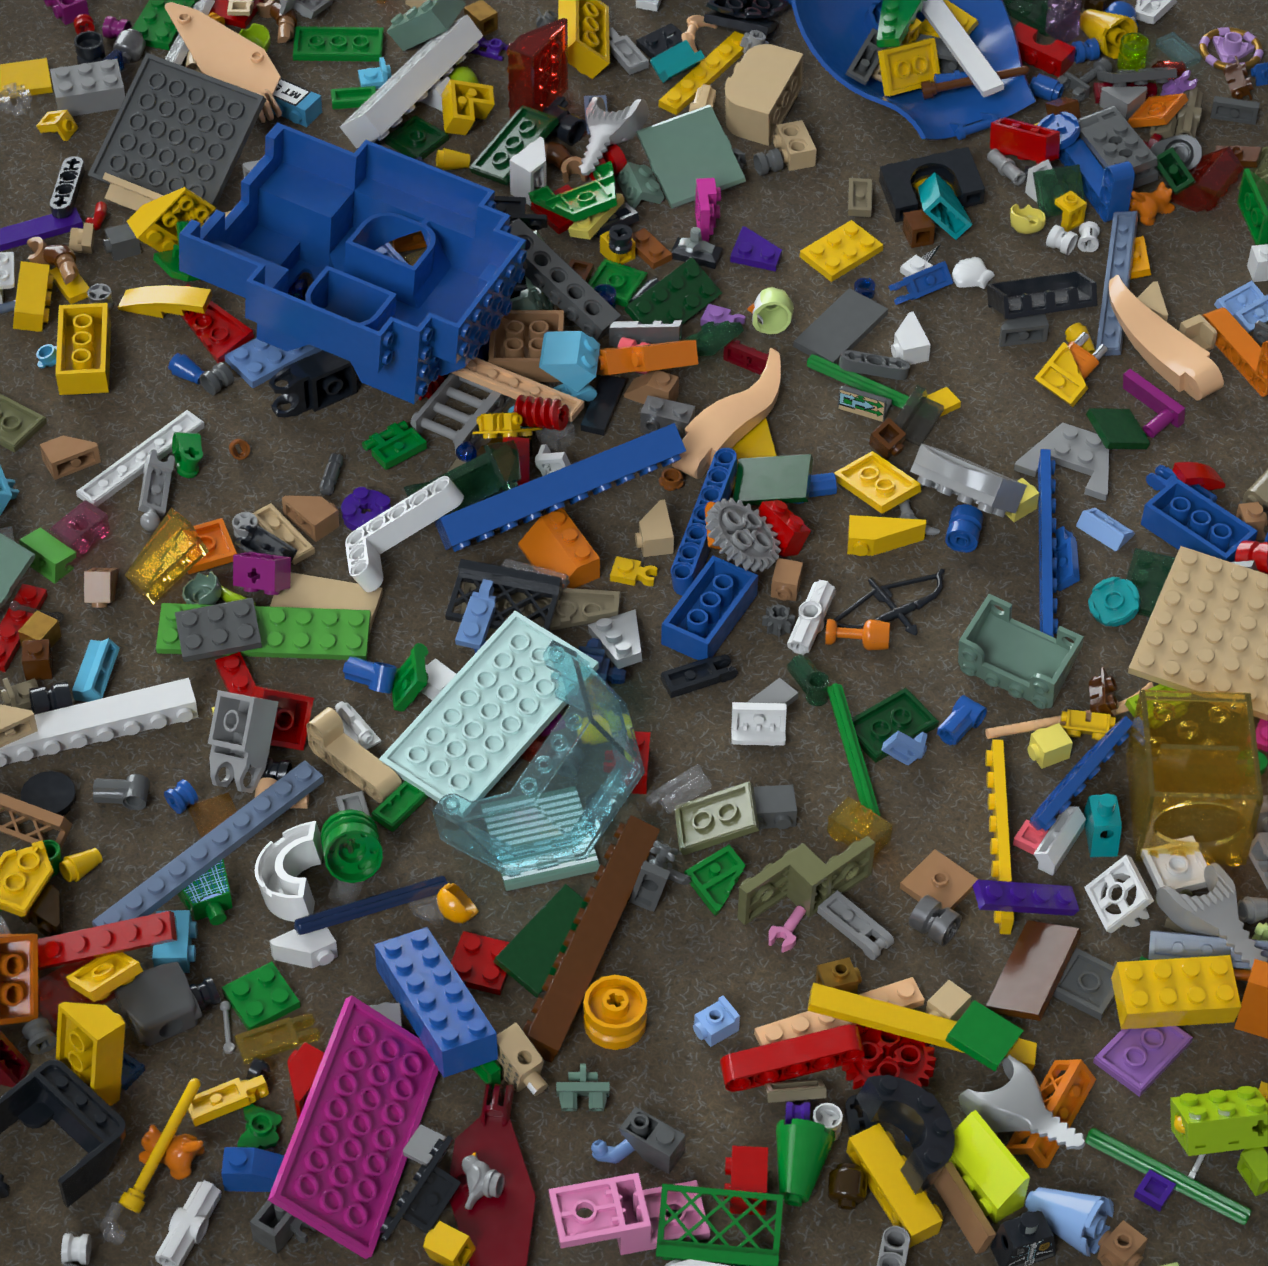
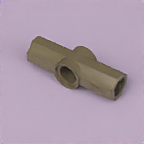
[1175,87,1203,138]

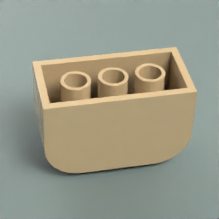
[725,44,803,146]

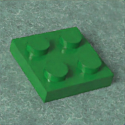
[222,961,300,1034]

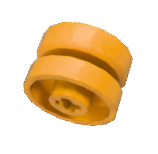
[583,975,647,1050]

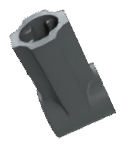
[93,774,150,810]

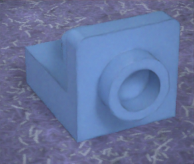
[881,730,927,765]

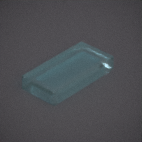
[1156,32,1202,69]

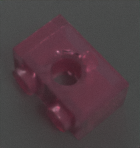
[49,500,110,560]

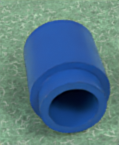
[1029,74,1064,101]

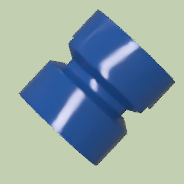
[945,504,983,553]

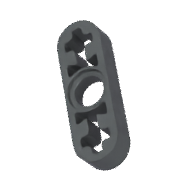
[838,350,910,380]

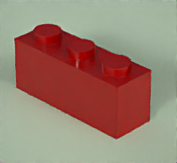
[990,117,1060,164]

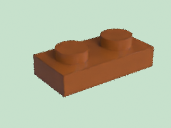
[632,228,672,269]

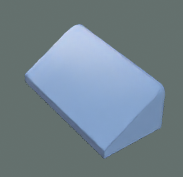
[1076,508,1135,551]

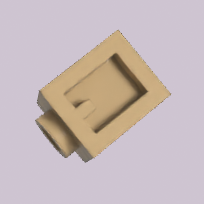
[69,223,95,254]

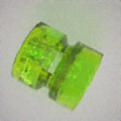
[1117,32,1149,72]

